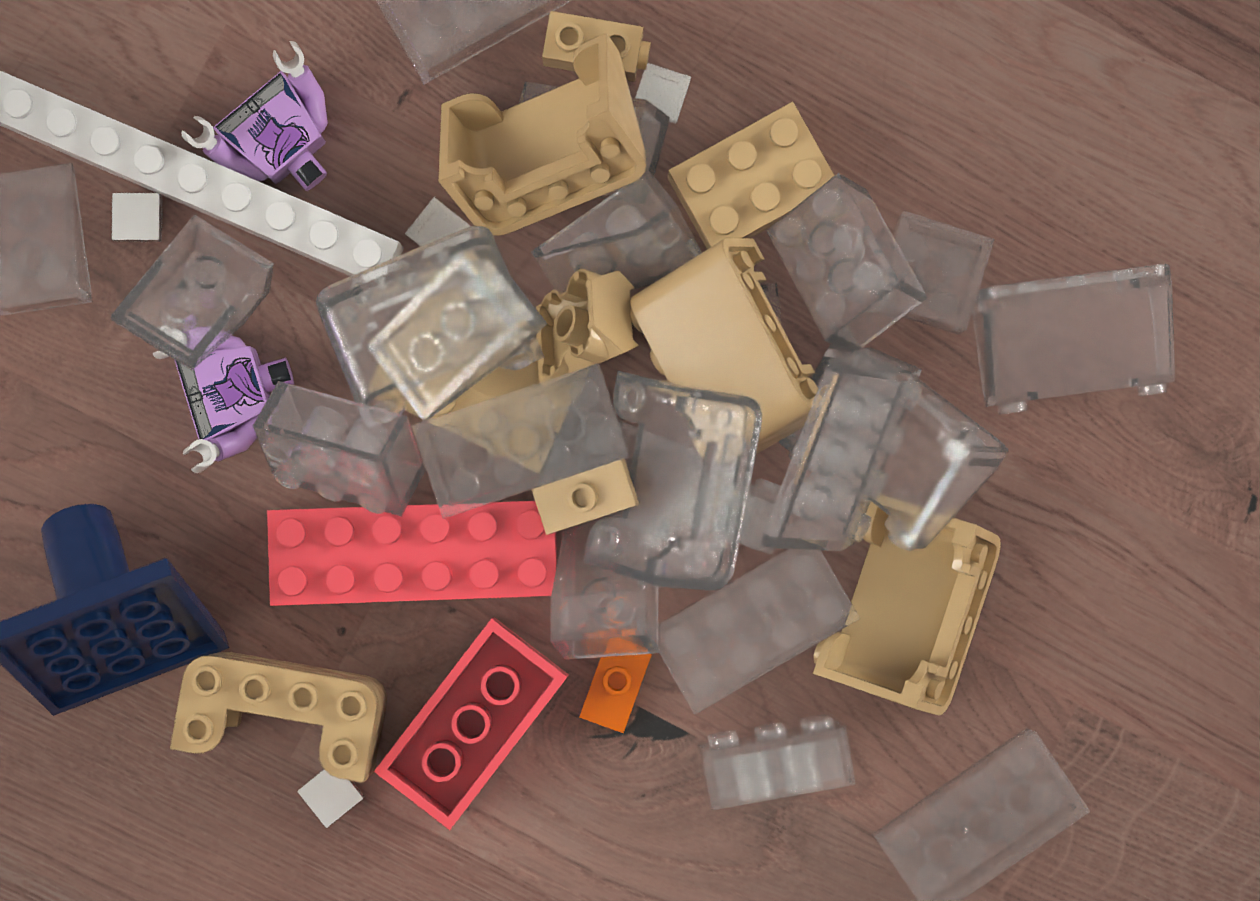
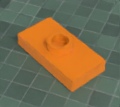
[579,628,655,733]

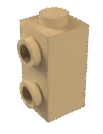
[542,11,651,82]

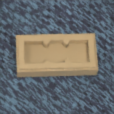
[531,459,639,535]

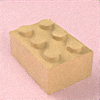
[668,102,839,249]

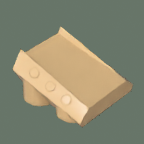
[536,268,639,386]

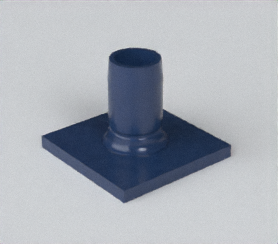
[0,504,229,716]

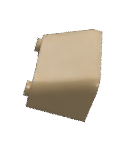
[439,33,646,236]
[813,493,1001,715]

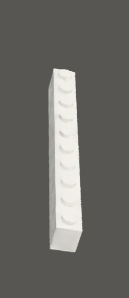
[0,71,404,291]

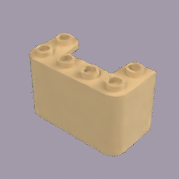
[630,238,841,464]
[170,652,387,782]

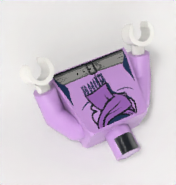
[182,41,328,191]
[150,327,294,473]

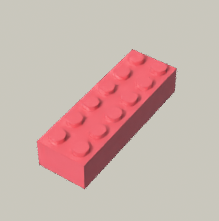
[267,501,558,606]

